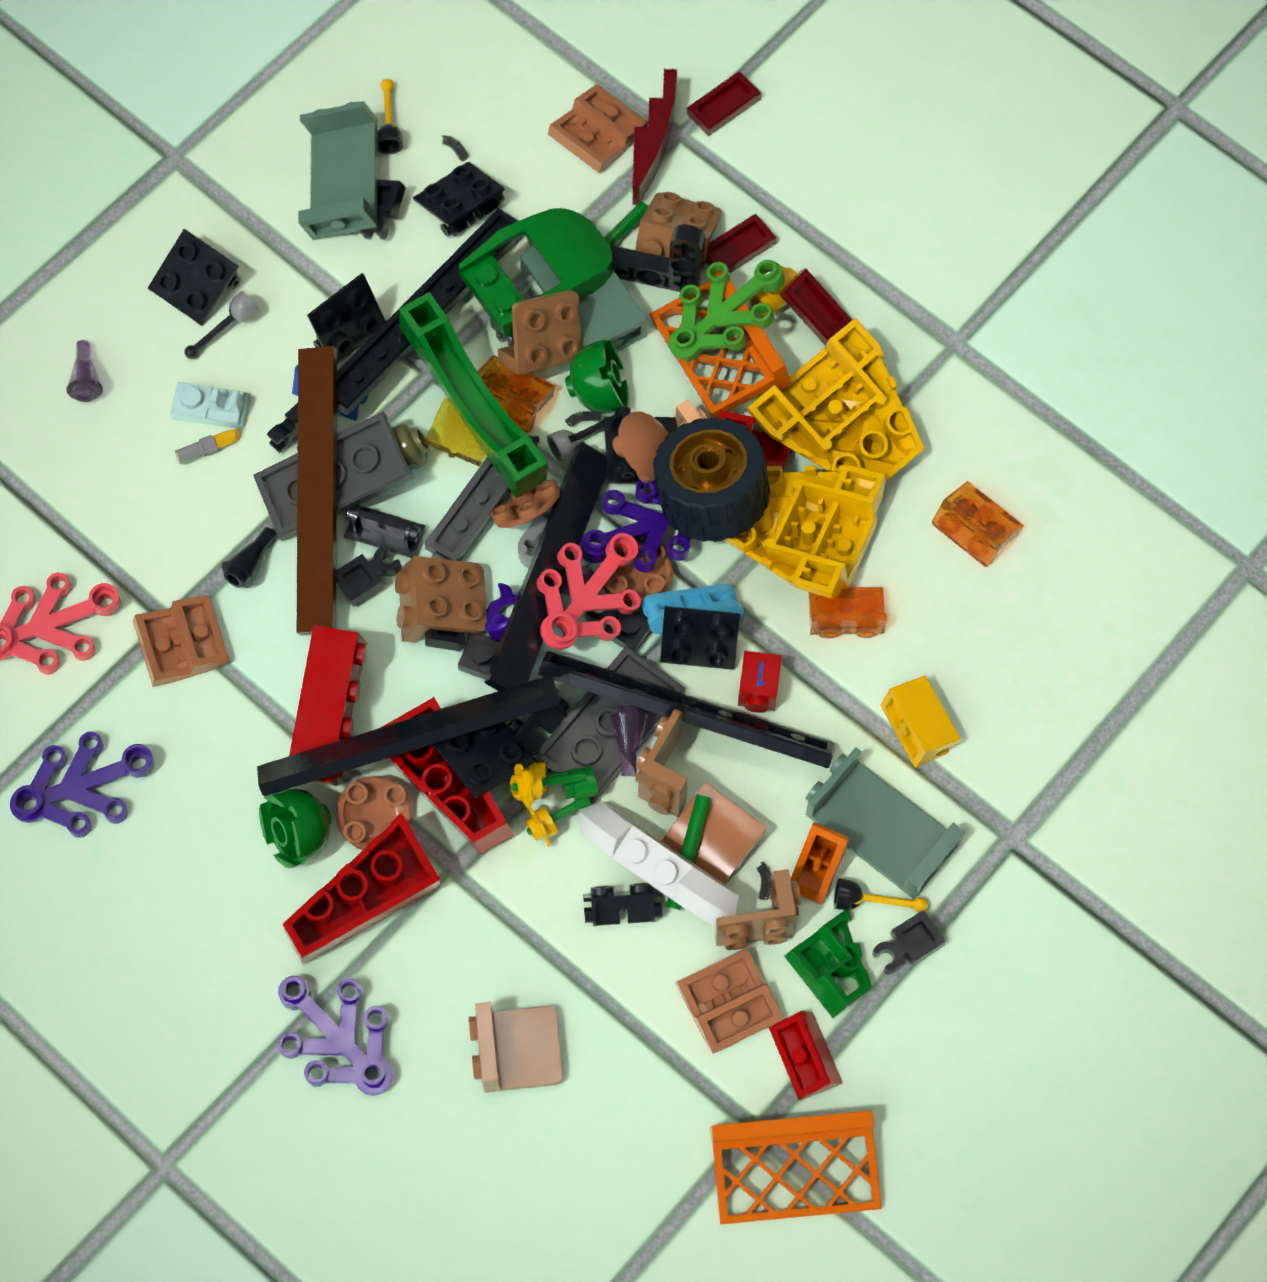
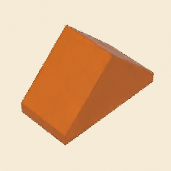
[790,822,849,905]

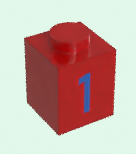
[737,651,782,713]

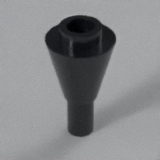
[221,527,276,588]

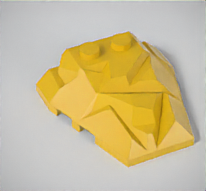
[746,318,925,482]
[724,465,886,599]

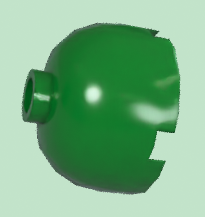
[565,339,629,413]
[259,788,332,868]

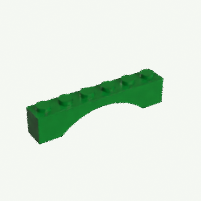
[398,292,548,498]

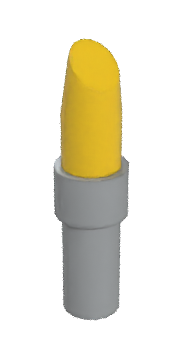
[174,428,241,464]

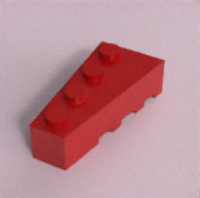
[289,625,368,786]
[380,697,514,854]
[283,813,440,964]

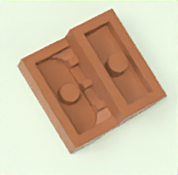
[548,84,648,173]
[133,595,229,687]
[662,782,767,885]
[675,948,783,1054]

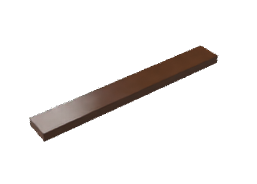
[296,346,337,636]

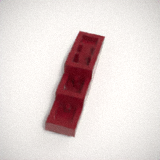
[632,69,677,205]

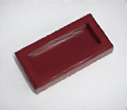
[687,71,761,137]
[706,213,777,273]
[779,268,852,346]

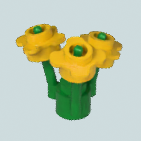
[510,762,598,847]

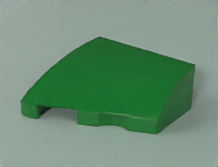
[784,910,872,1018]

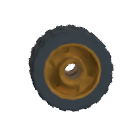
[653,417,770,542]

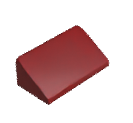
[768,1011,842,1100]

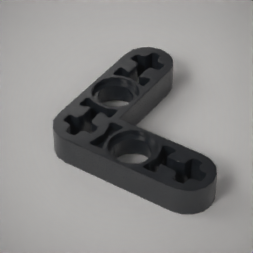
[610,224,705,292]

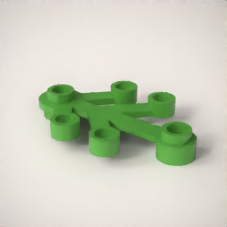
[668,260,785,361]

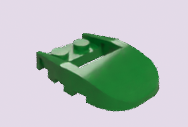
[459,208,614,337]

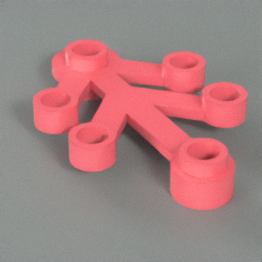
[536,533,641,650]
[0,572,121,675]

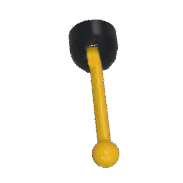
[378,79,403,154]
[833,878,928,913]

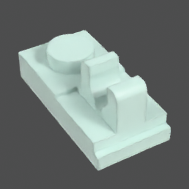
[170,382,250,429]

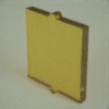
[424,397,485,467]

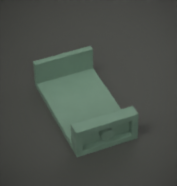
[298,101,378,240]
[520,245,648,352]
[805,747,965,899]

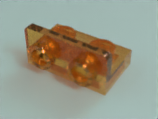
[477,355,555,433]
[932,481,1024,567]
[808,587,887,638]

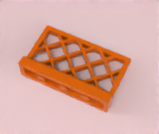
[649,272,792,417]
[710,1110,882,1225]

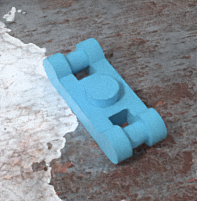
[641,584,744,634]

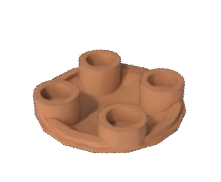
[613,411,668,483]
[490,479,560,528]
[602,543,673,605]
[335,775,412,850]

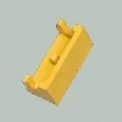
[880,675,961,768]

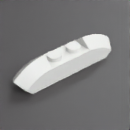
[579,801,739,927]

